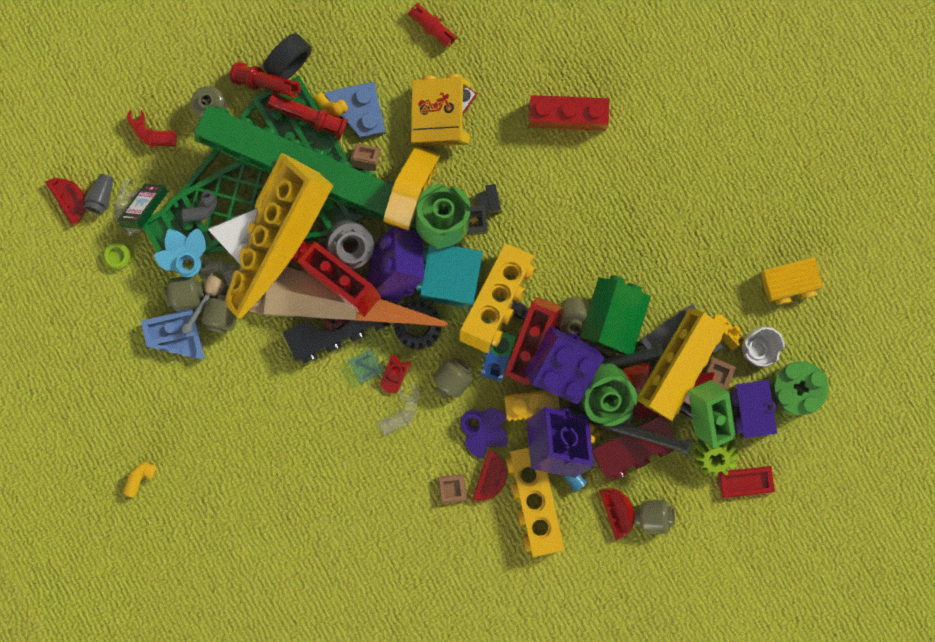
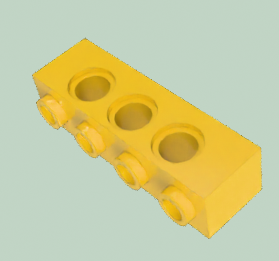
[459,243,536,354]
[506,448,564,557]

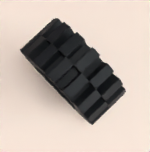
[394,301,441,350]

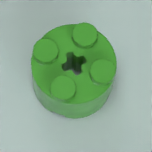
[415,184,471,249]
[769,361,828,416]
[580,363,637,426]

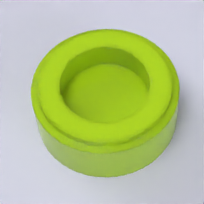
[103,243,131,270]

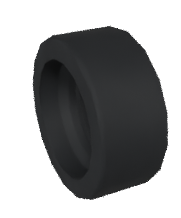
[263,33,312,79]

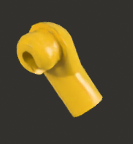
[313,93,348,118]
[123,462,157,497]

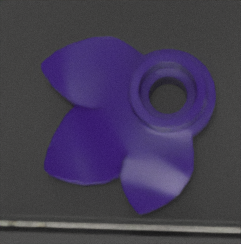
[460,408,508,459]

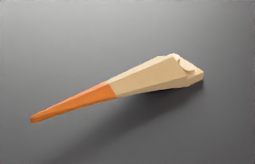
[248,266,449,327]

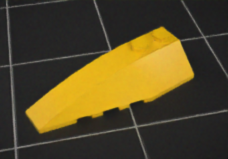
[225,153,333,318]

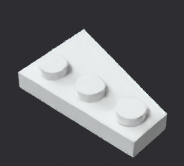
[208,209,258,265]

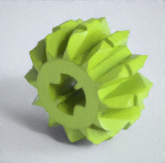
[693,440,739,478]

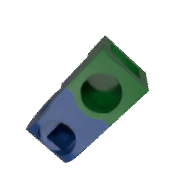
[481,331,516,382]

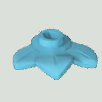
[154,229,206,278]

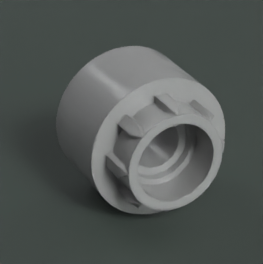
[326,219,374,269]

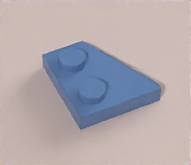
[325,81,386,139]
[141,309,205,360]

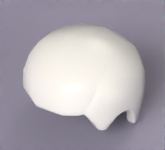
[742,327,785,367]

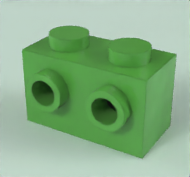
[688,380,736,448]

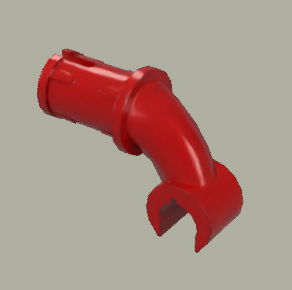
[127,110,177,149]

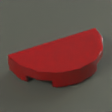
[45,178,86,226]
[472,449,507,501]
[599,488,635,541]

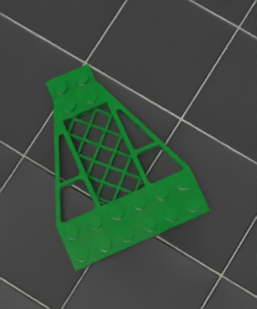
[143,75,367,255]

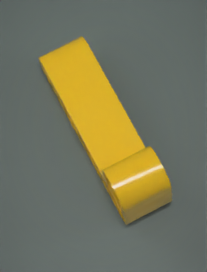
[383,145,441,231]

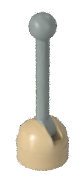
[182,275,227,334]

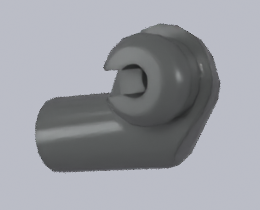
[182,192,217,222]

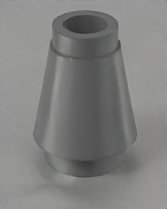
[83,174,114,215]

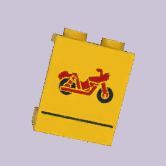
[411,74,471,147]

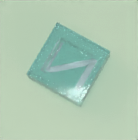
[348,349,384,384]

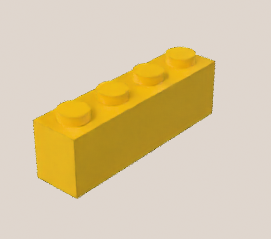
[637,308,726,421]

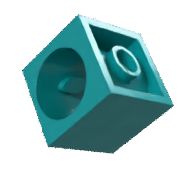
[416,244,483,309]

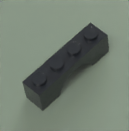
[283,299,390,364]

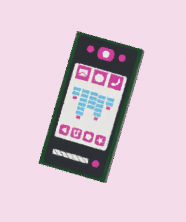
[117,183,168,229]

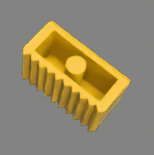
[760,257,823,306]
[504,390,560,422]

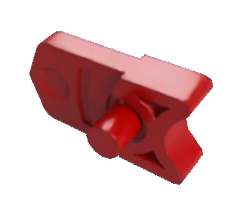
[380,354,411,393]

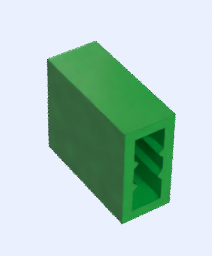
[580,275,651,355]

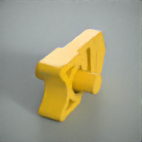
[712,315,744,350]

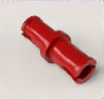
[408,3,457,49]

